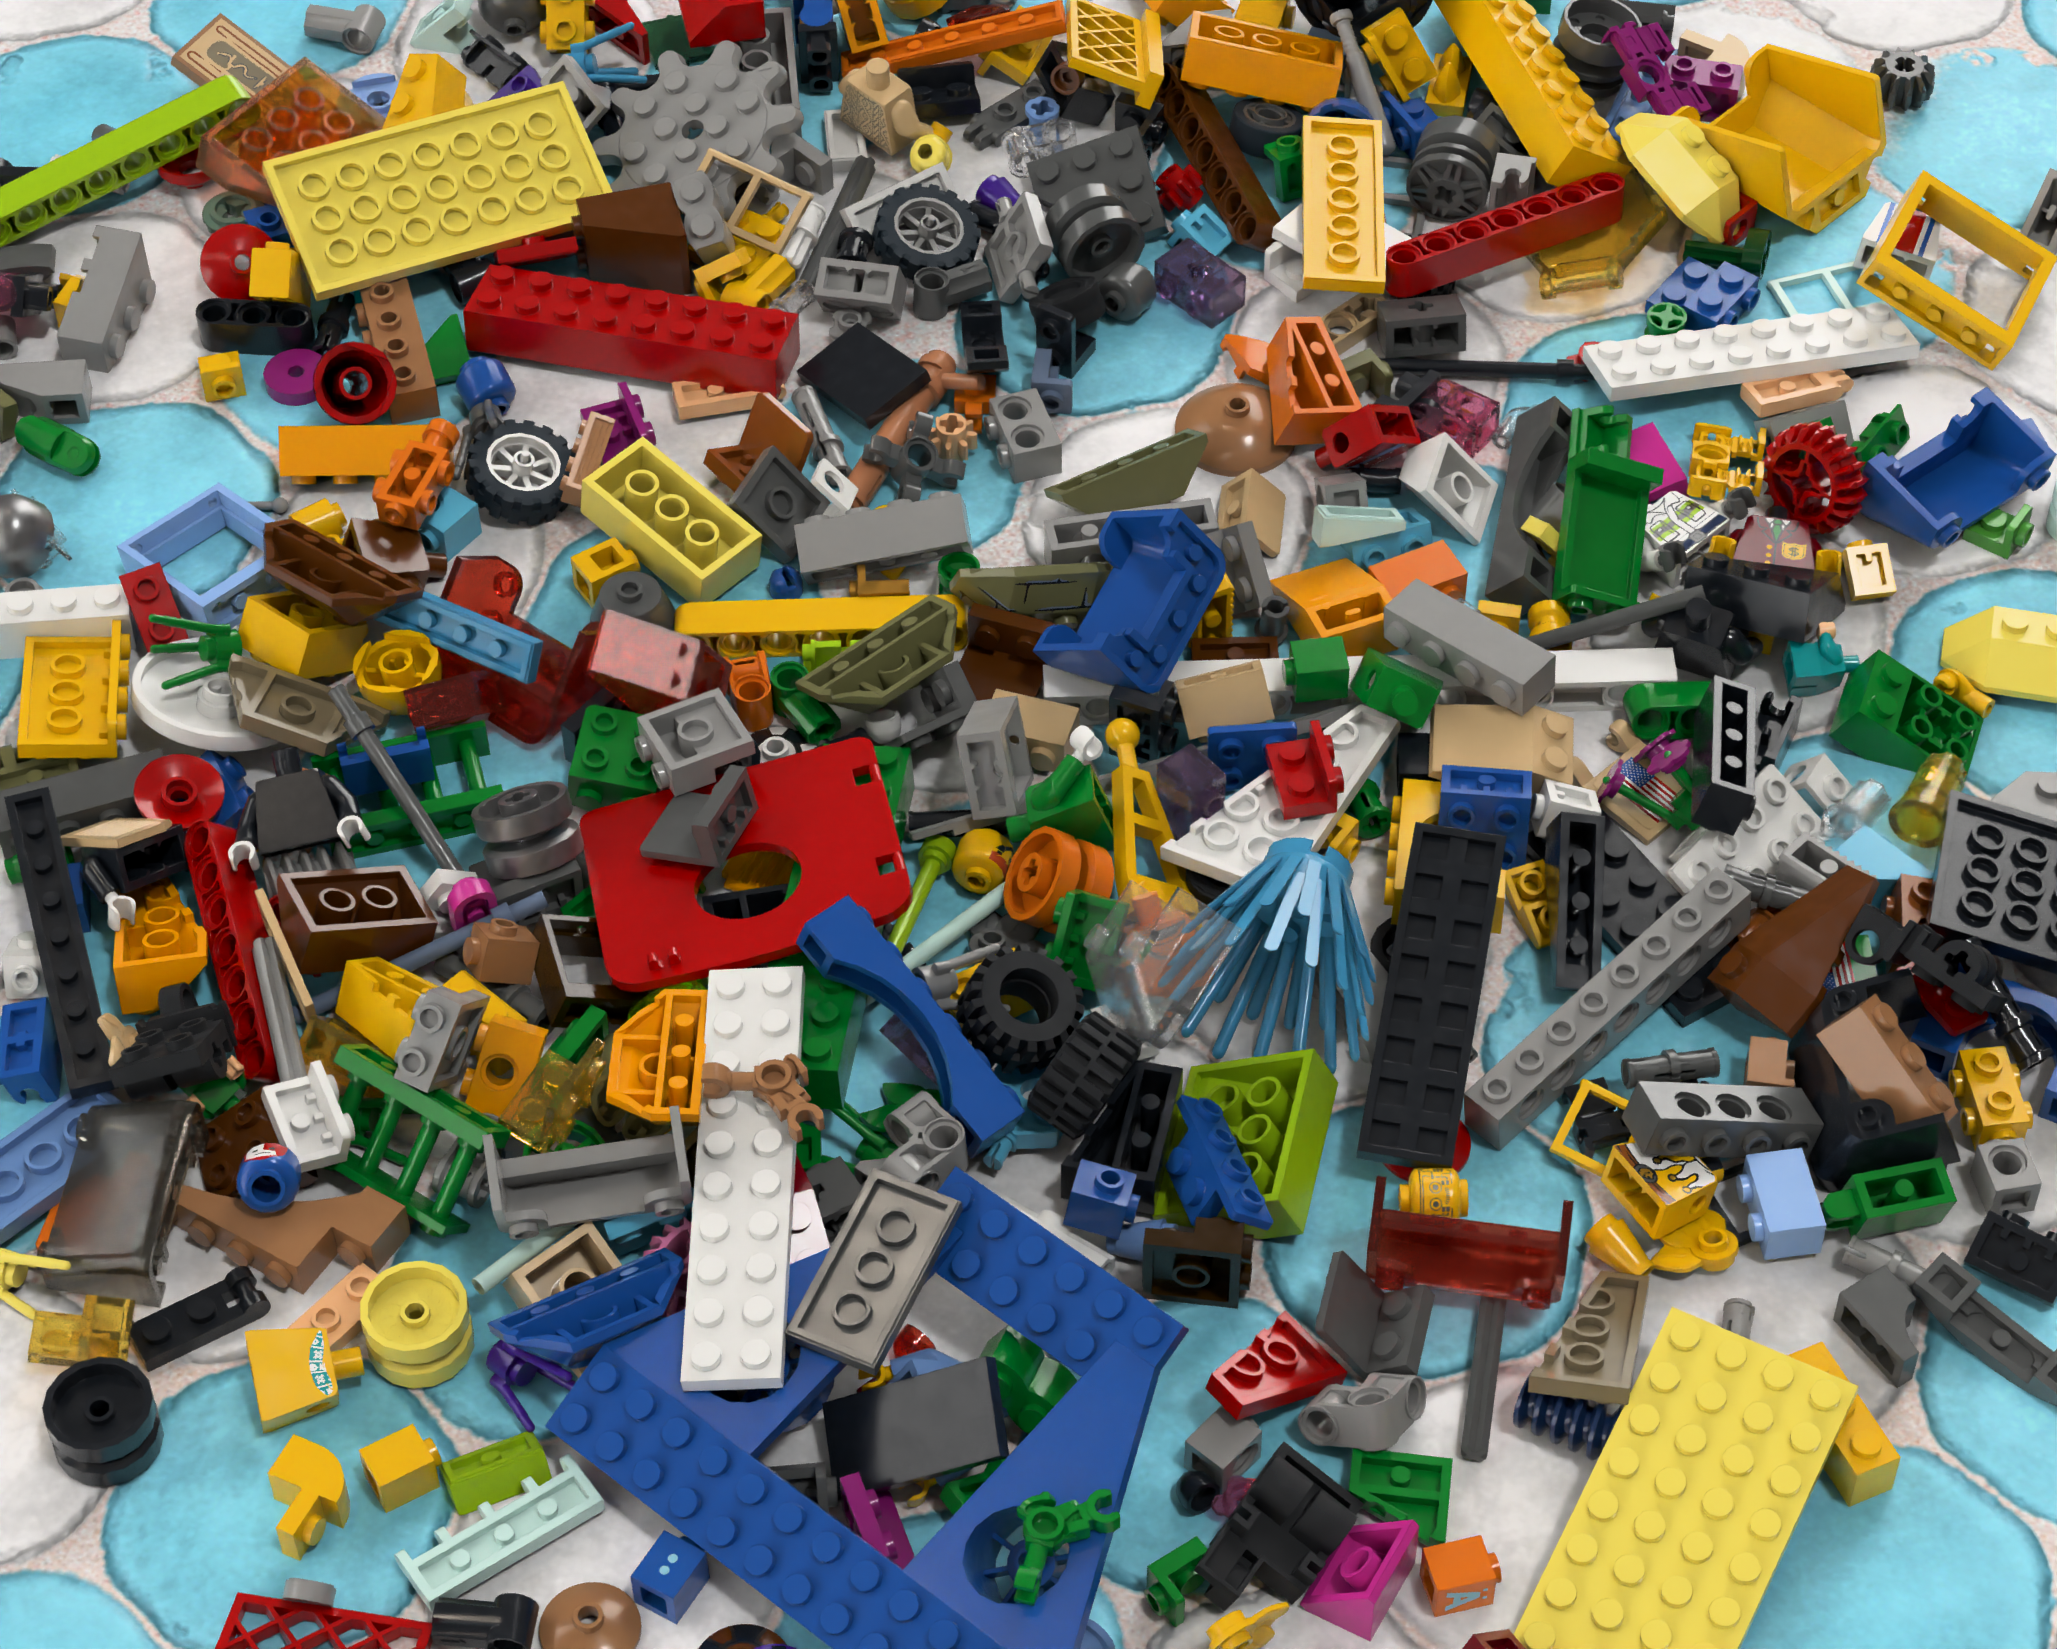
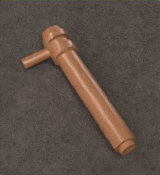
[838,350,986,509]

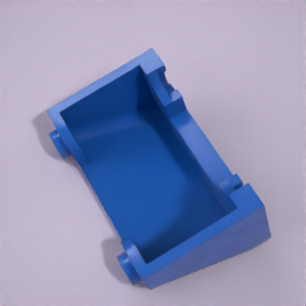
[1859,387,2057,549]
[1033,508,1226,694]

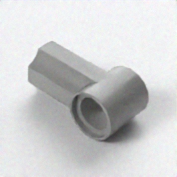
[304,4,386,55]

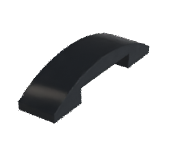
[959,300,1009,374]

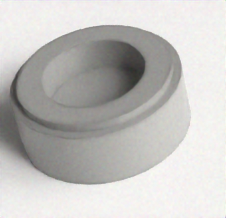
[282,1578,336,1607]

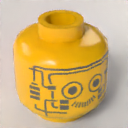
[1398,1168,1469,1230]

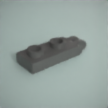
[963,79,1048,150]

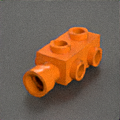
[372,418,460,531]

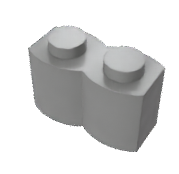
[674,170,735,265]

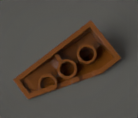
[1707,865,1880,1039]

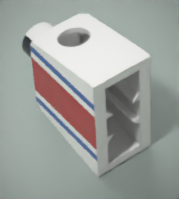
[1853,202,1940,280]

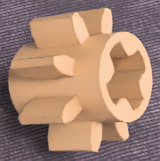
[928,413,977,461]

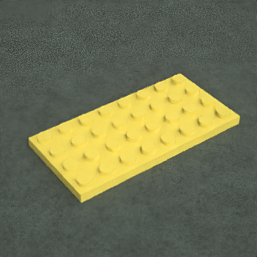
[262,81,613,302]
[1513,1307,1858,1649]

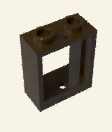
[532,914,652,1031]

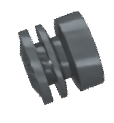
[1553,0,1642,98]
[1406,115,1500,223]

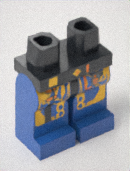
[793,0,839,92]

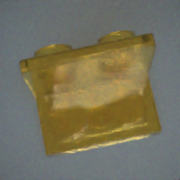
[498,1038,606,1153]

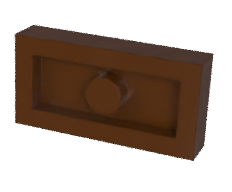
[1191,636,1279,661]

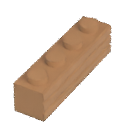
[559,411,616,508]

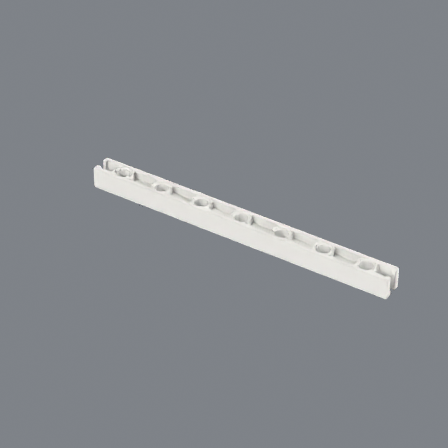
[1043,647,1678,725]

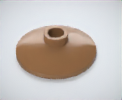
[539,1582,642,1649]

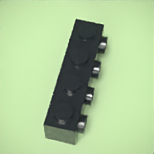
[1691,675,1757,836]

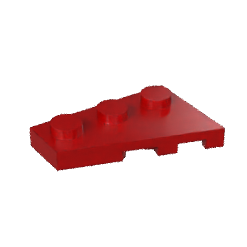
[1205,1310,1348,1420]

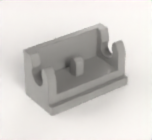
[1488,152,1537,211]

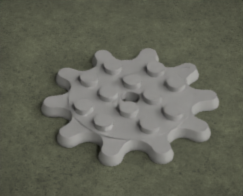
[592,40,804,221]

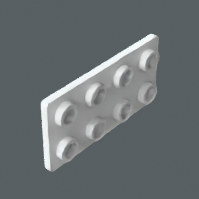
[1668,764,1828,910]

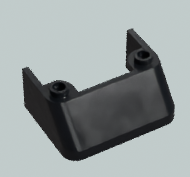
[1789,968,1961,1191]

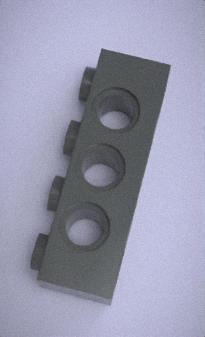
[1622,1081,1824,1161]

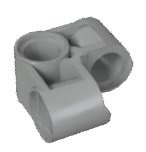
[881,1091,969,1192]
[1298,1372,1427,1451]

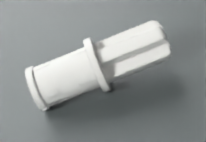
[781,202,827,270]

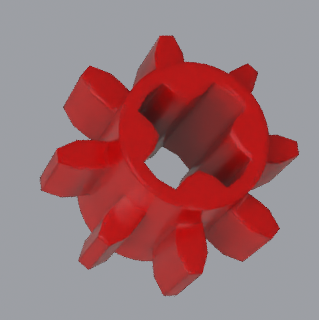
[1155,164,1203,213]

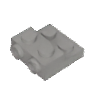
[634,688,756,797]
[393,986,491,1093]

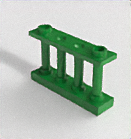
[310,720,503,859]
[322,1044,512,1238]

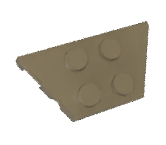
[228,653,391,757]

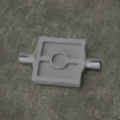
[984,191,1054,305]

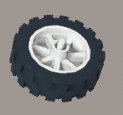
[464,419,576,525]

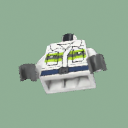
[1640,486,1757,589]

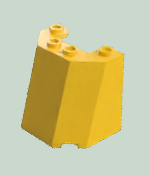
[1670,44,1887,234]

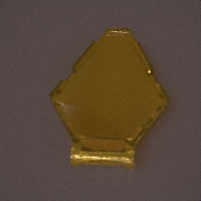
[1525,151,1669,300]

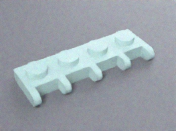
[394,1453,605,1612]

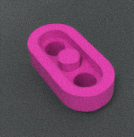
[447,877,498,931]

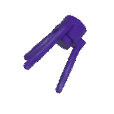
[486,1340,576,1432]

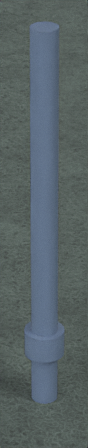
[292,890,549,1024]

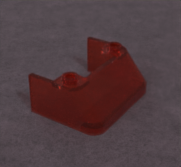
[1366,1176,1574,1310]

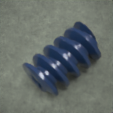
[1513,1371,1624,1460]

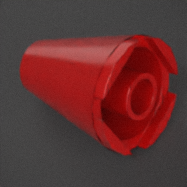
[313,341,397,425]

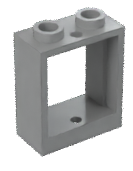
[956,696,1034,821]

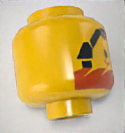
[952,828,1014,894]

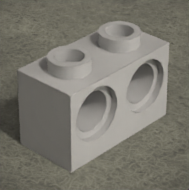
[813,257,908,321]
[984,388,1062,484]

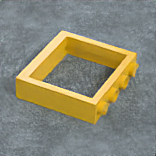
[1856,170,2057,371]

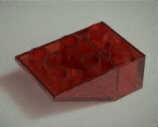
[586,609,733,715]

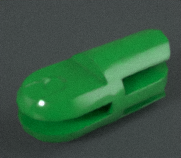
[14,415,101,476]

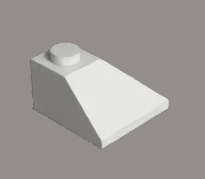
[1399,432,1498,546]

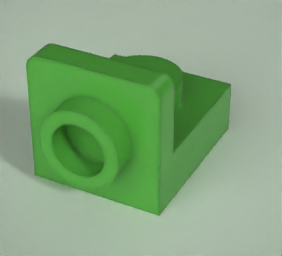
[1962,504,2034,560]

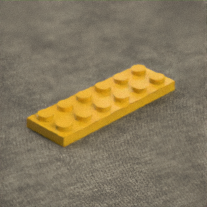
[1302,115,1386,294]

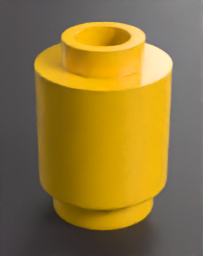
[288,498,347,537]

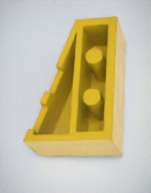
[382,54,467,129]
[335,956,439,1060]

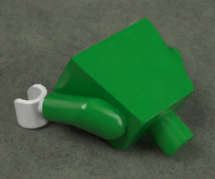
[1006,725,1114,851]

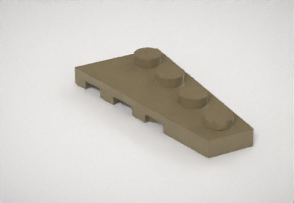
[1528,1271,1650,1405]

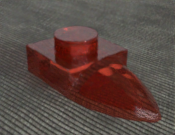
[946,4,1010,26]

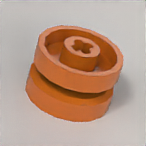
[1003,826,1114,935]

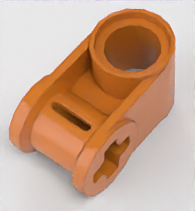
[721,650,774,732]

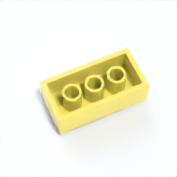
[580,436,762,602]

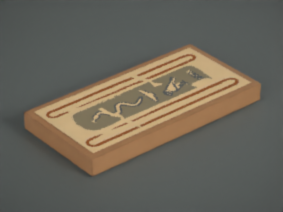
[171,13,341,154]

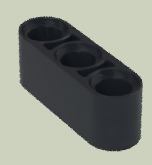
[196,298,316,356]

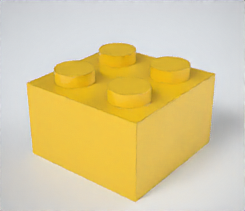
[238,590,368,679]

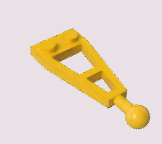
[1105,718,1202,932]

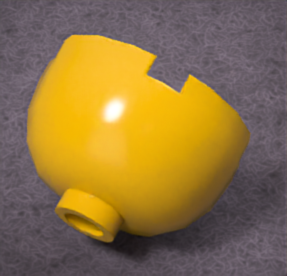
[352,630,442,716]

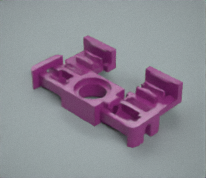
[1601,21,1712,121]

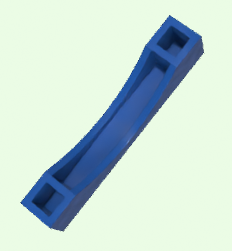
[796,895,1025,1159]

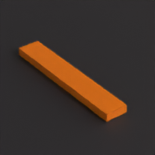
[841,0,1067,78]

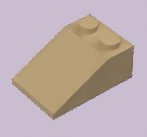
[1428,704,1574,795]
[502,1222,661,1378]

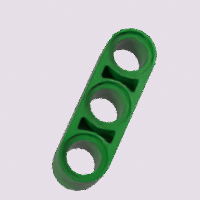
[1623,680,1739,740]

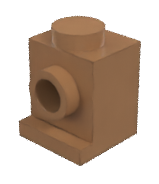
[1743,1036,1795,1087]

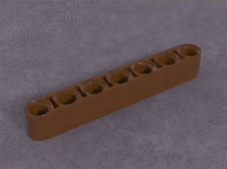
[1154,63,1281,254]

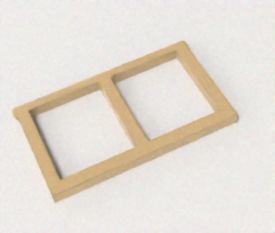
[677,148,814,255]
[254,888,322,1040]

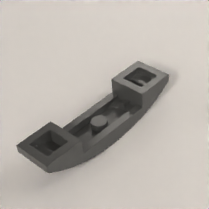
[1912,1252,2057,1406]

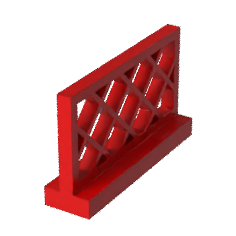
[215,1592,433,1649]

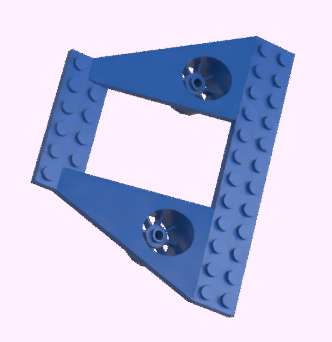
[545,1166,1189,1649]

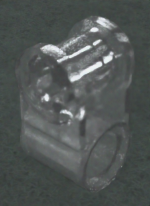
[1001,118,1077,178]

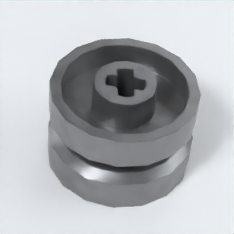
[471,781,584,880]

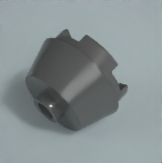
[590,571,675,649]

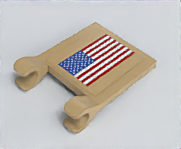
[1573,719,1682,846]

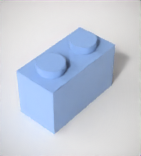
[1736,1148,1826,1260]

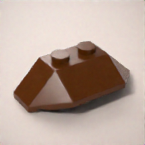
[263,518,424,626]

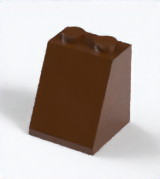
[571,182,692,295]

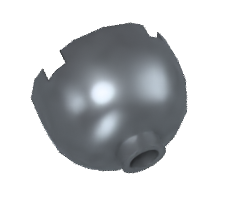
[0,493,55,579]

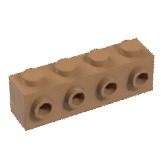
[355,277,441,425]

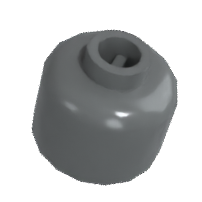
[1098,262,1157,321]

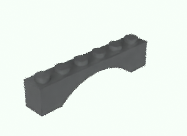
[1485,396,1572,616]

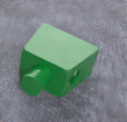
[1349,647,1443,730]

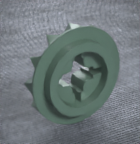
[202,190,265,233]

